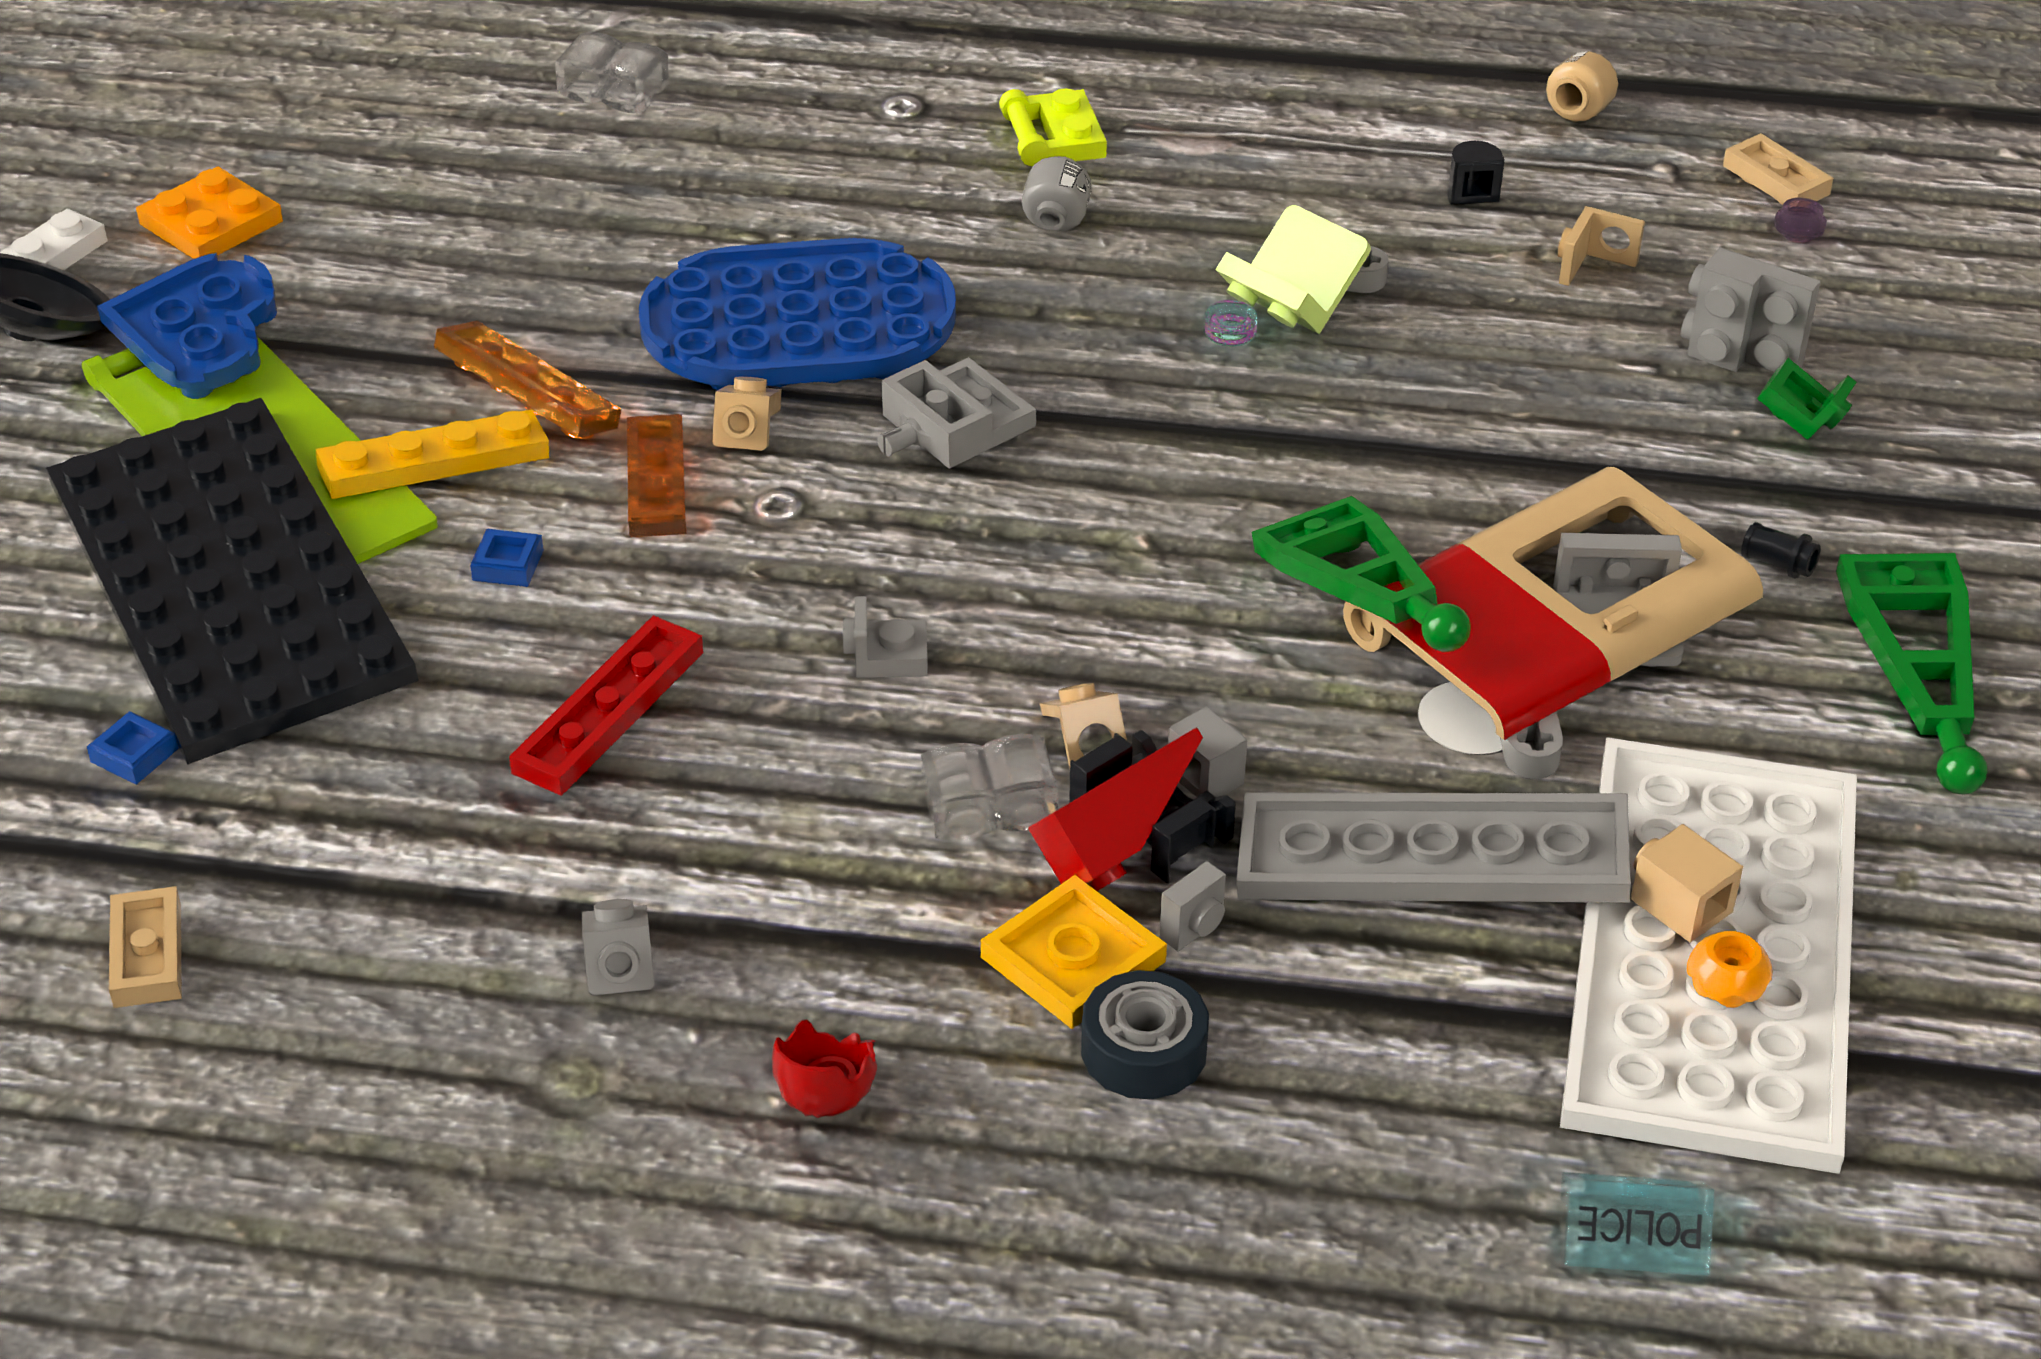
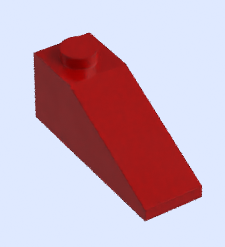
[1028,727,1203,891]

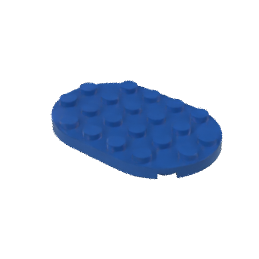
[639,238,956,390]

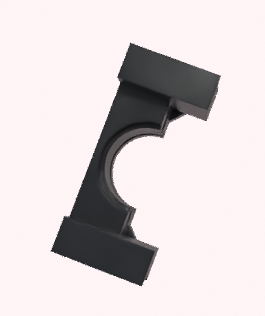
[1069,730,1236,884]

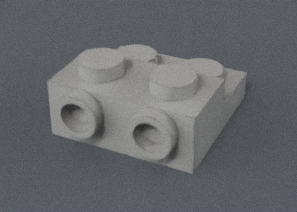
[1681,247,1821,372]

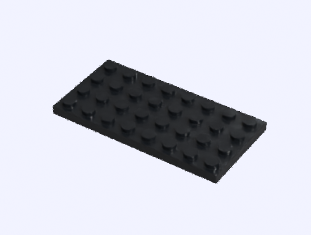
[46,398,419,765]

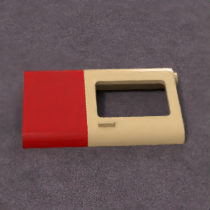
[1343,467,1763,740]

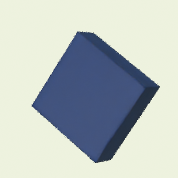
[470,529,544,587]
[87,711,179,785]

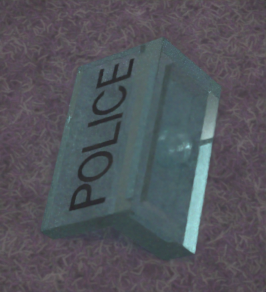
[1561,1172,1714,1276]

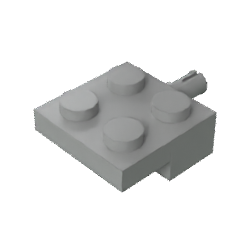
[877,357,1036,469]

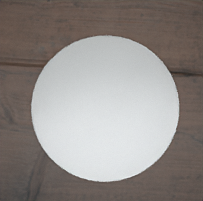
[1418,682,1503,754]

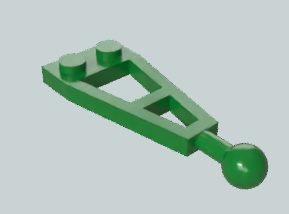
[1252,496,1471,652]
[1836,553,1988,795]

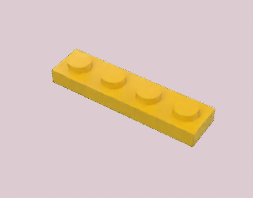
[316,409,549,499]

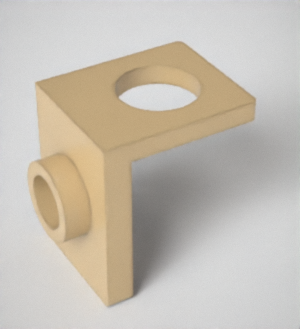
[1558,206,1645,286]
[1040,683,1127,769]

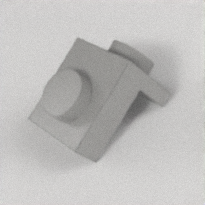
[582,899,654,996]

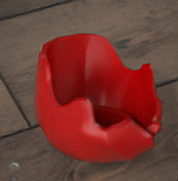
[772,1019,878,1118]

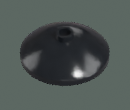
[0,253,110,341]

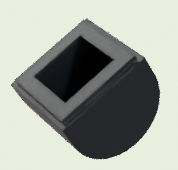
[1447,140,1505,205]

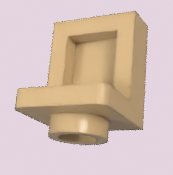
[712,377,782,451]

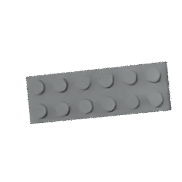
[1236,793,1631,903]

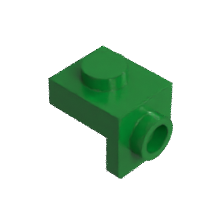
[1757,358,1857,440]

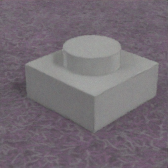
[1160,861,1226,952]

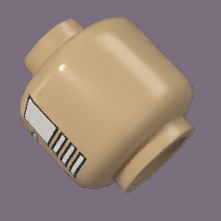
[1546,51,1618,122]

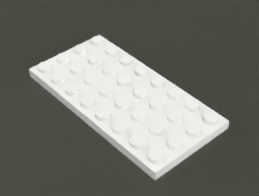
[1560,737,1857,1174]

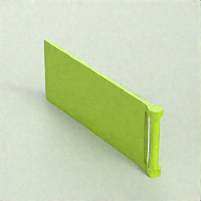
[81,338,438,564]

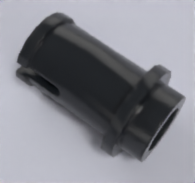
[1741,522,1821,579]

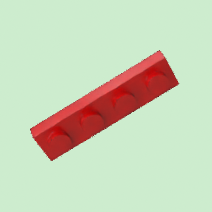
[509,615,703,796]

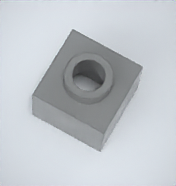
[1168,706,1247,797]

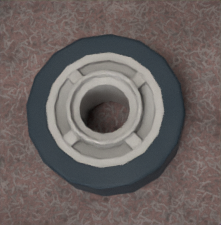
[1081,970,1209,1100]

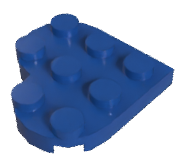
[97,253,277,399]

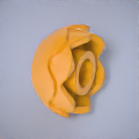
[1686,931,1773,1008]

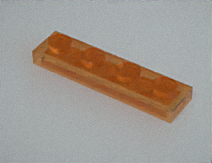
[434,321,622,439]

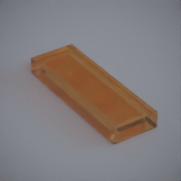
[627,414,687,537]

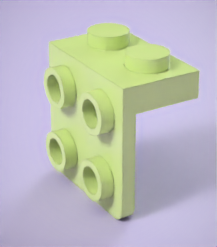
[1215,205,1371,334]

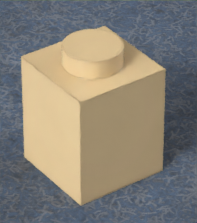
[1631,824,1743,943]

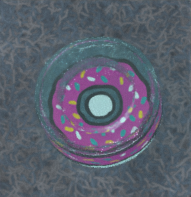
[1204,300,1258,347]

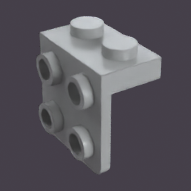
[1553,533,1684,667]

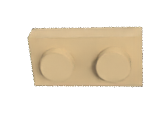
[1723,133,1833,211]
[109,886,182,1008]

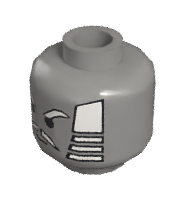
[1022,156,1092,231]

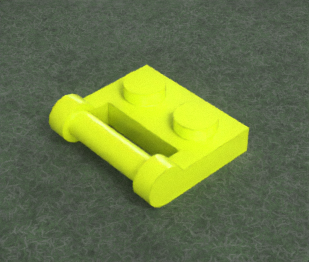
[999,89,1107,166]

